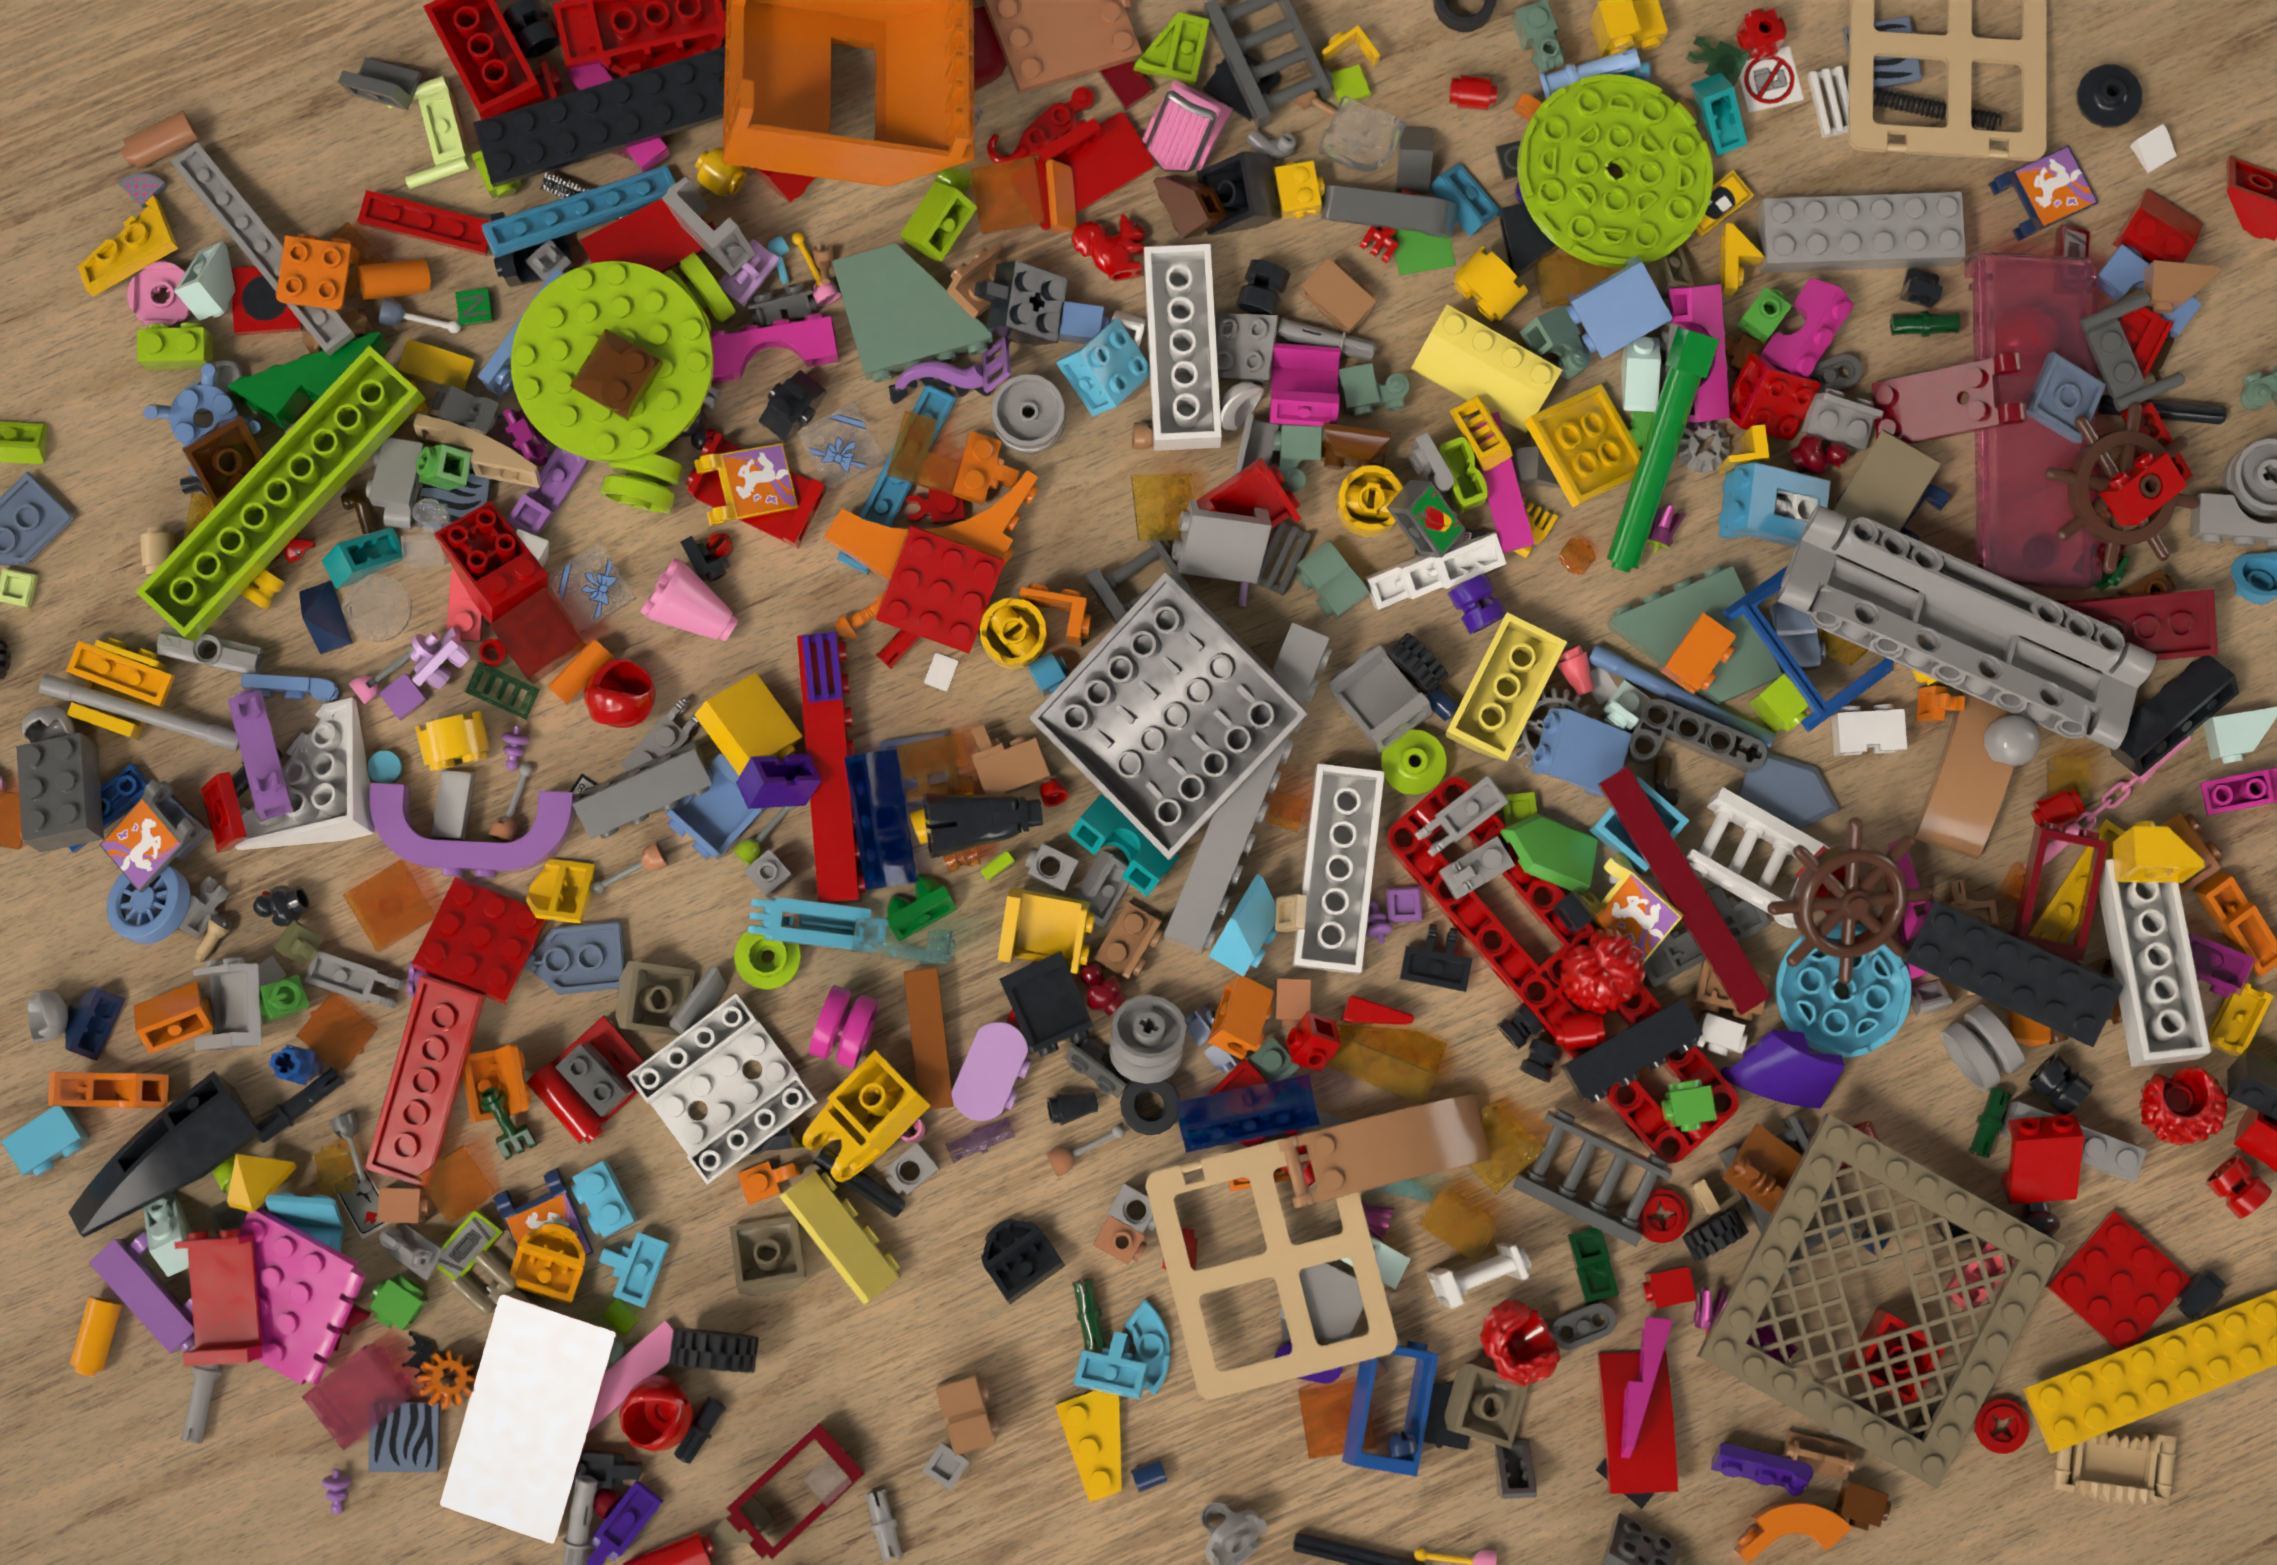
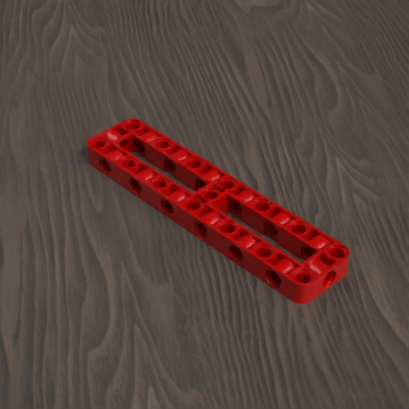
[1385,777,1739,1163]

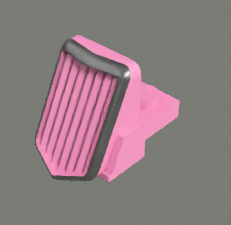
[1142,79,1233,172]

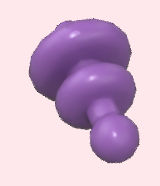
[501,725,530,771]
[1366,899,1393,944]
[322,1469,351,1515]

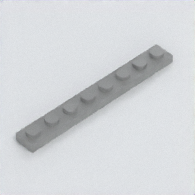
[171,142,355,356]

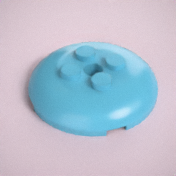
[1775,922,1911,1058]

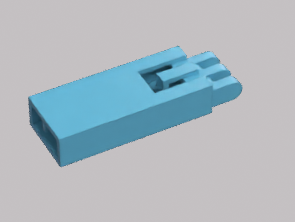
[747,897,871,951]

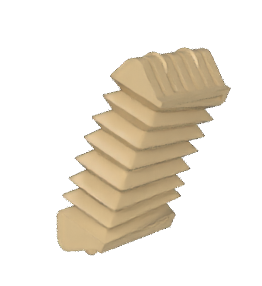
[2053,1432,2177,1506]

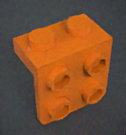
[276,233,360,311]
[1019,583,1092,647]
[463,1043,531,1123]

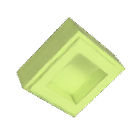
[0,568,38,609]

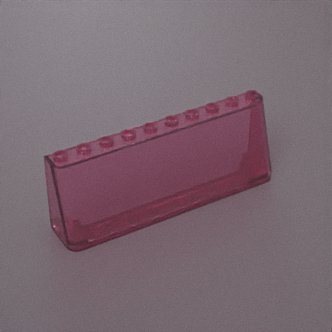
[1964,252,2102,590]

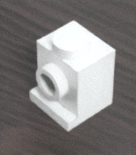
[1696,1013,1748,1056]

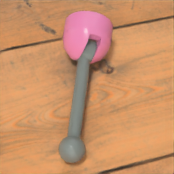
[348,645,415,705]

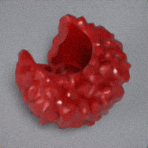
[1561,928,1646,1014]
[2139,1066,2228,1146]
[1479,1299,1561,1387]

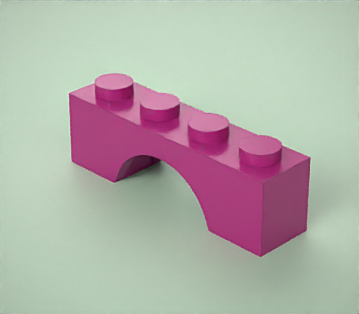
[1668,284,1730,422]
[710,313,840,384]

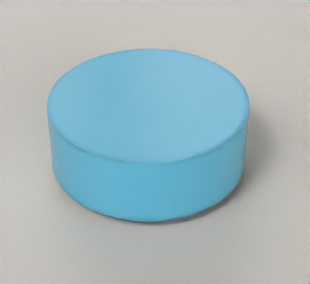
[367,751,403,784]

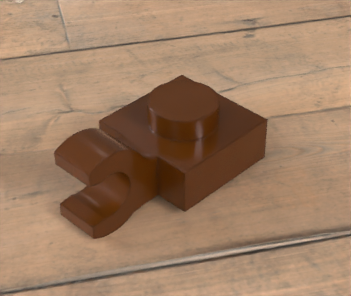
[1725,334,1767,372]

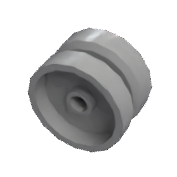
[992,374,1065,455]
[2221,438,2277,519]
[1109,995,1187,1084]
[1940,1005,2025,1092]

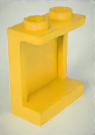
[67,637,167,741]
[997,888,1095,974]

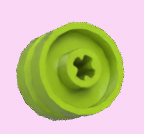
[662,252,736,331]
[600,454,683,513]

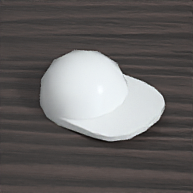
[1220,382,1264,430]

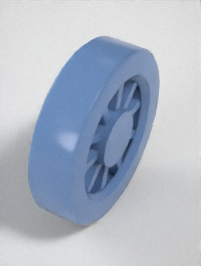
[107,864,190,945]

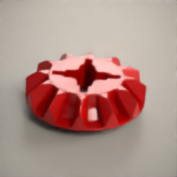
[1637,1189,1689,1243]
[1974,1399,2029,1454]

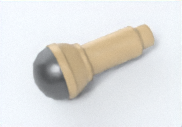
[194,914,232,963]

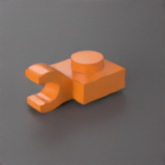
[1915,685,1965,723]
[737,1161,801,1205]

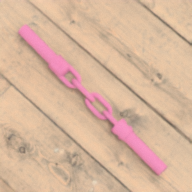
[2024,736,2191,869]

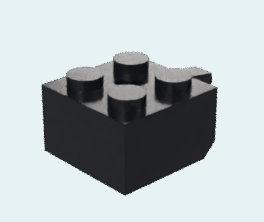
[974,261,1068,346]

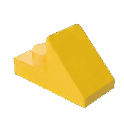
[1720,223,1765,296]

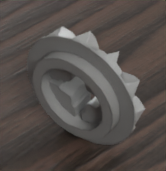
[1677,421,1730,473]

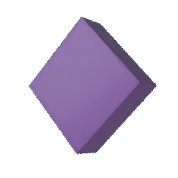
[379,673,427,720]
[1386,887,1422,923]

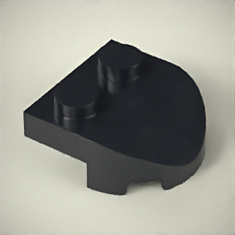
[981,1219,1066,1305]

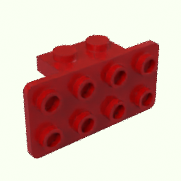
[1012,112,1154,231]

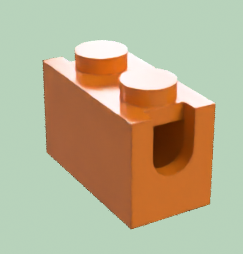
[1660,613,1736,694]
[1207,974,1274,1059]
[133,981,214,1054]

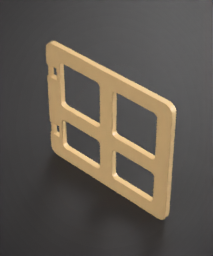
[1848,0,2047,161]
[1145,1127,1397,1400]

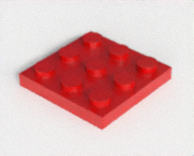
[875,524,1005,654]
[412,876,548,1005]
[2045,1211,2191,1351]

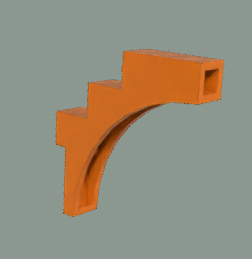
[823,470,1039,581]

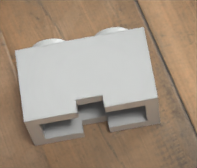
[1831,704,1907,756]

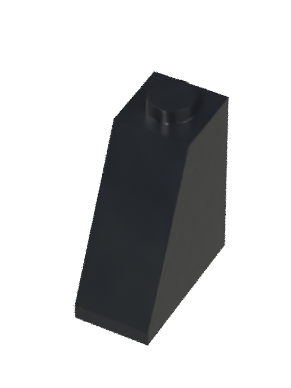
[1498,203,1560,278]

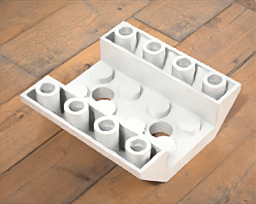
[627,994,817,1185]

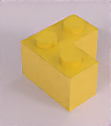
[1590,0,1668,58]

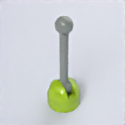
[732,806,797,866]

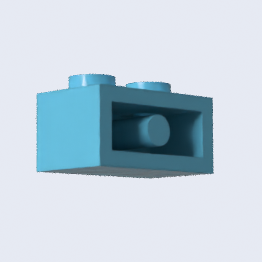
[571,1161,639,1238]

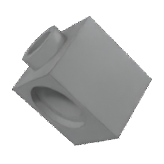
[1025,843,1079,893]
[744,849,794,898]
[886,1142,940,1195]
[1107,1184,1155,1234]

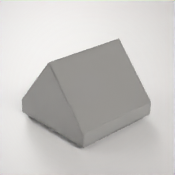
[1911,980,1953,1017]

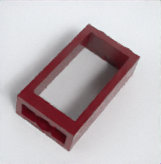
[2012,822,2109,961]
[726,1423,865,1560]

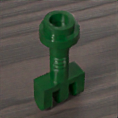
[480,1086,537,1160]

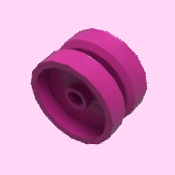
[809,984,879,1070]

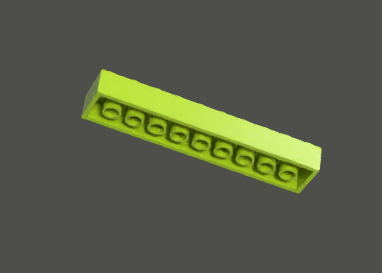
[135,345,426,643]

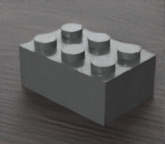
[16,733,104,853]

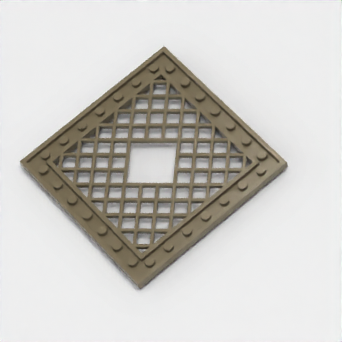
[1696,1113,2065,1489]

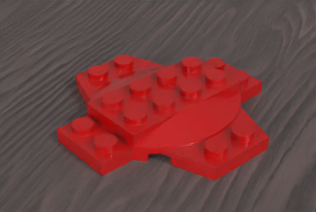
[552,0,726,77]

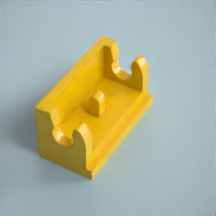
[2207,983,2274,1057]

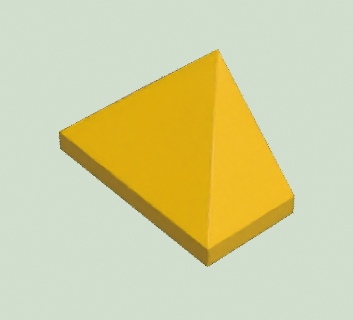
[227,1154,297,1213]

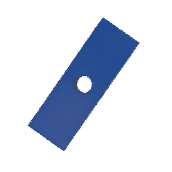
[69,763,149,853]

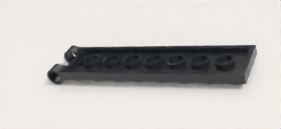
[473,46,725,188]

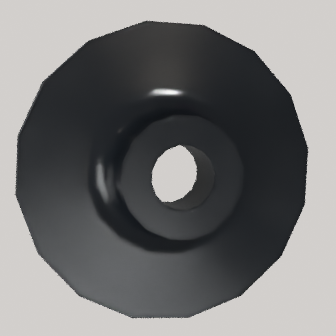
[2076,65,2143,128]

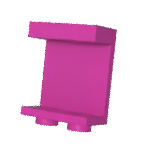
[1270,343,1341,427]

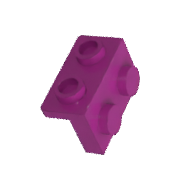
[2189,933,2256,998]

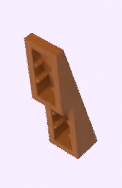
[904,968,954,1110]

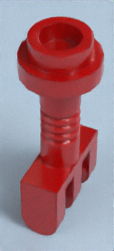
[1359,189,1415,264]

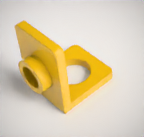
[1321,25,1380,66]

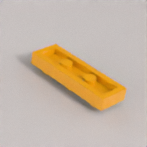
[66,640,175,708]

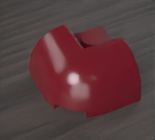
[974,6,1007,91]

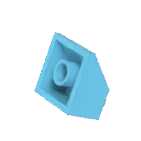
[1209,874,1278,977]

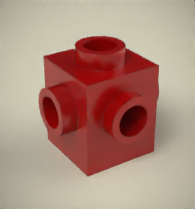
[1736,8,1787,60]
[1287,1011,1341,1072]

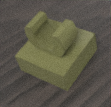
[274,920,323,966]

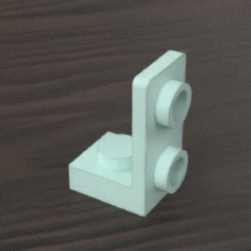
[1600,680,1652,732]

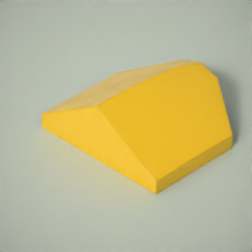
[526,859,595,923]

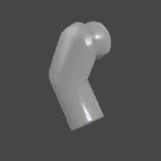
[1245,129,1296,160]

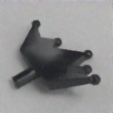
[401,1331,444,1389]

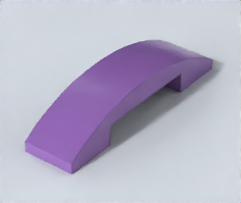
[506,447,589,536]

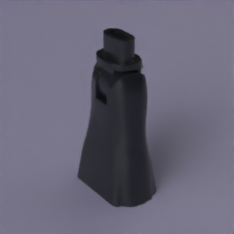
[923,793,1043,859]

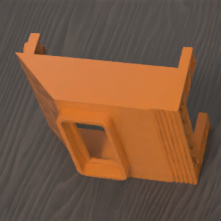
[722,0,975,187]

